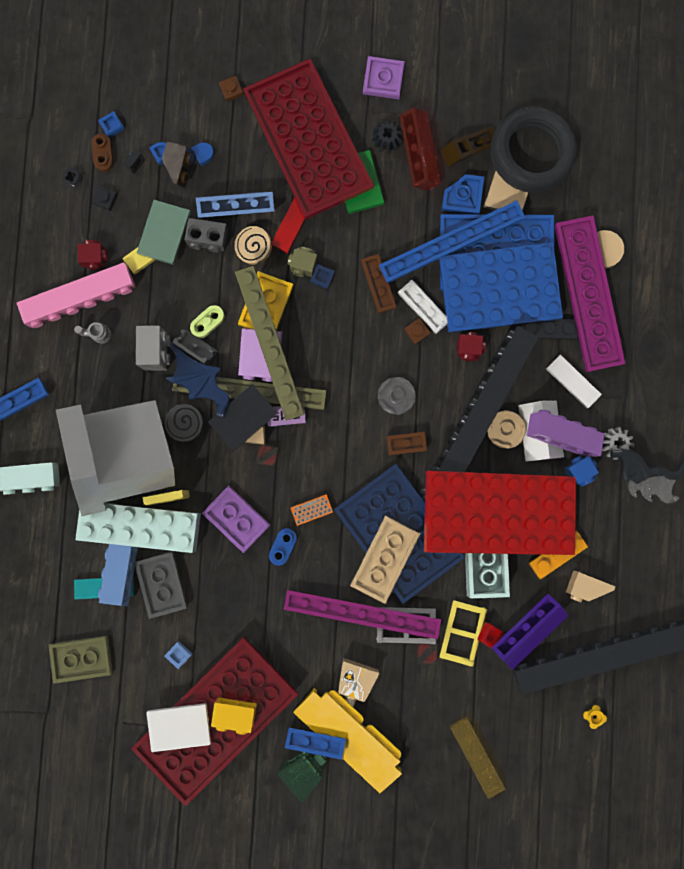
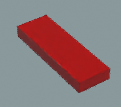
[271,198,305,254]

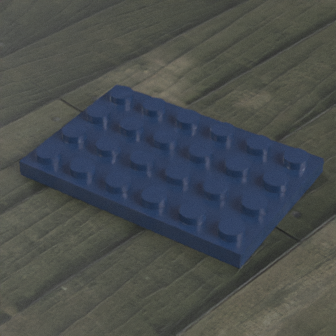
[334,464,465,604]

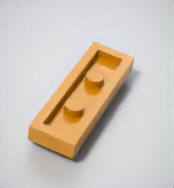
[528,531,588,579]

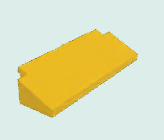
[293,688,402,793]

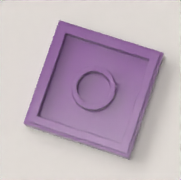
[363,56,405,99]

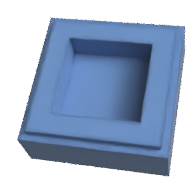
[164,641,192,669]

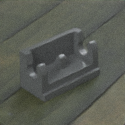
[173,329,218,366]

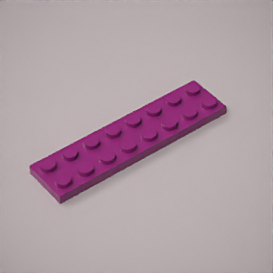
[554,216,625,372]

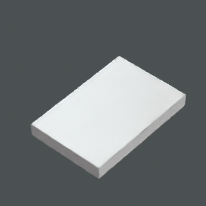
[147,703,212,752]

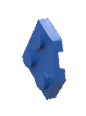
[441,174,484,215]

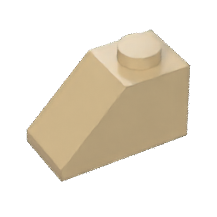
[566,571,615,602]

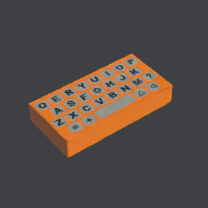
[291,494,333,526]

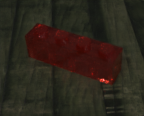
[399,107,441,191]

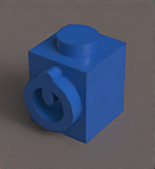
[564,455,599,487]

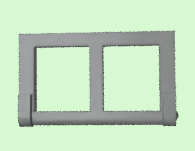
[376,607,436,644]

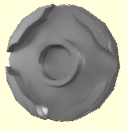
[378,377,415,415]

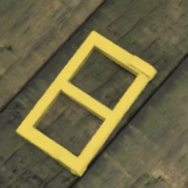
[439,600,487,667]

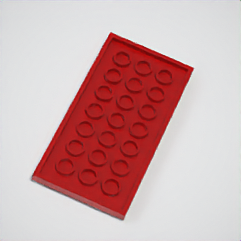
[424,471,576,555]

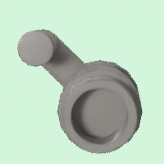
[74,322,111,344]

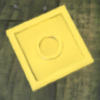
[143,490,190,505]

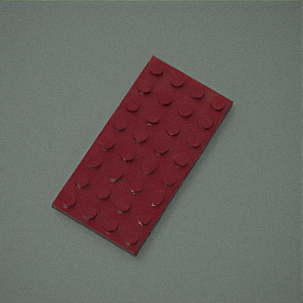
[243,59,374,220]
[131,637,299,806]

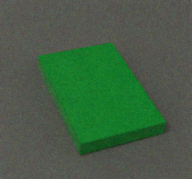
[345,150,384,214]

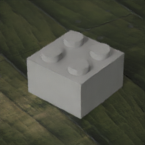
[136,326,170,371]

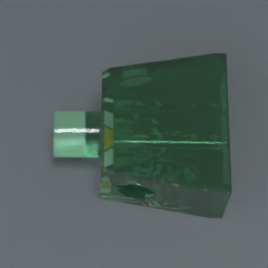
[277,752,327,803]

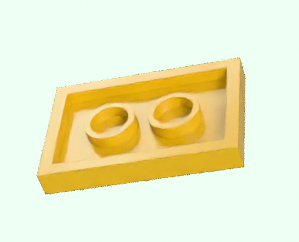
[238,271,293,331]

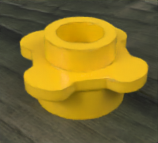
[583,705,607,729]

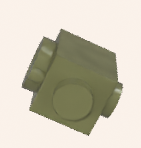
[288,247,317,277]

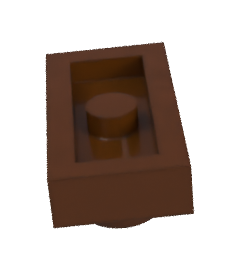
[386,432,427,456]

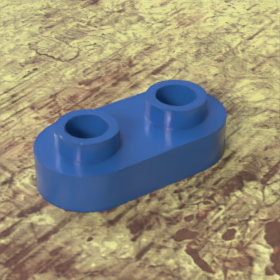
[269,528,297,566]

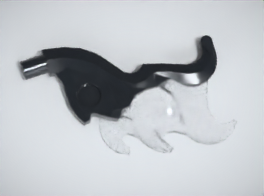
[610,448,684,504]

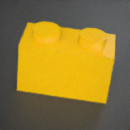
[211,697,257,735]

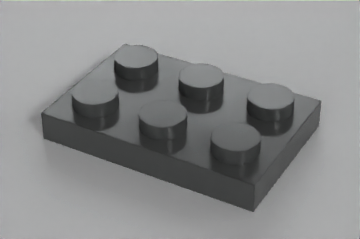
[134,552,188,619]

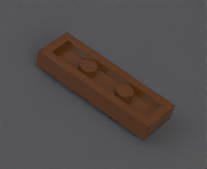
[361,254,396,314]

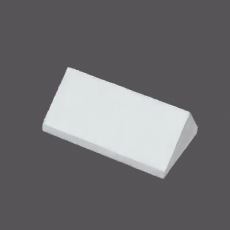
[518,401,564,462]

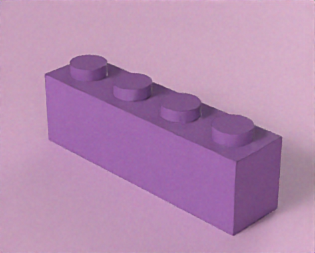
[527,410,604,457]

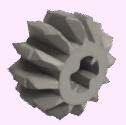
[602,427,634,460]

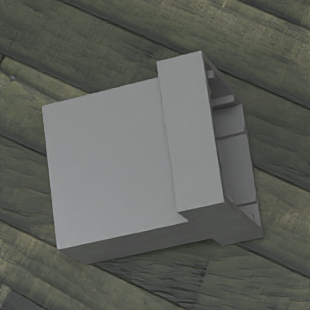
[56,400,175,516]

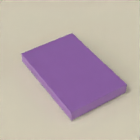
[202,485,270,553]

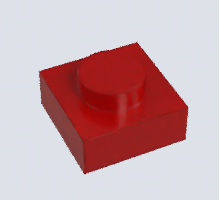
[477,622,503,649]

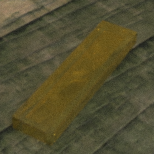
[450,717,505,799]

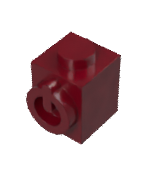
[78,240,108,270]
[456,332,486,361]

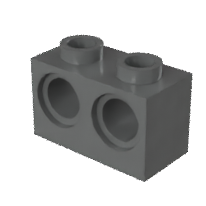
[185,218,228,253]

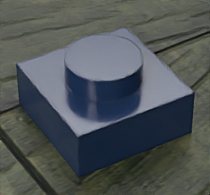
[310,264,335,290]

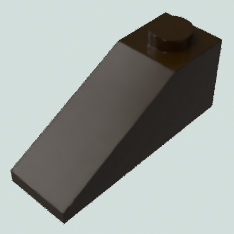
[440,126,495,167]

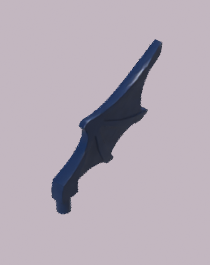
[167,342,230,417]

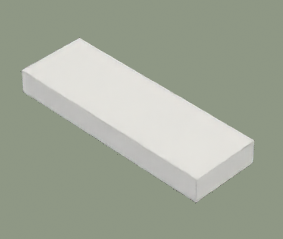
[398,280,447,334]
[546,355,602,408]

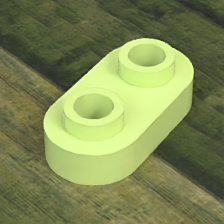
[190,305,225,338]

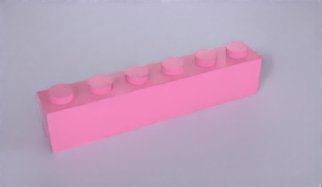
[17,263,136,328]

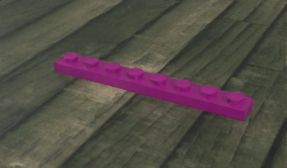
[284,590,441,639]

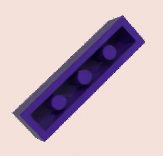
[492,594,568,670]

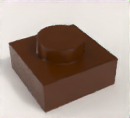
[219,76,243,102]
[404,318,430,345]

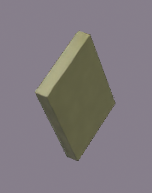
[49,635,113,684]

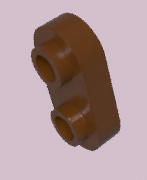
[91,134,114,172]

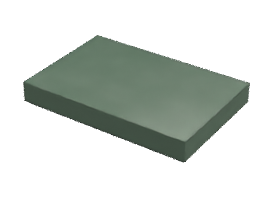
[137,200,191,265]

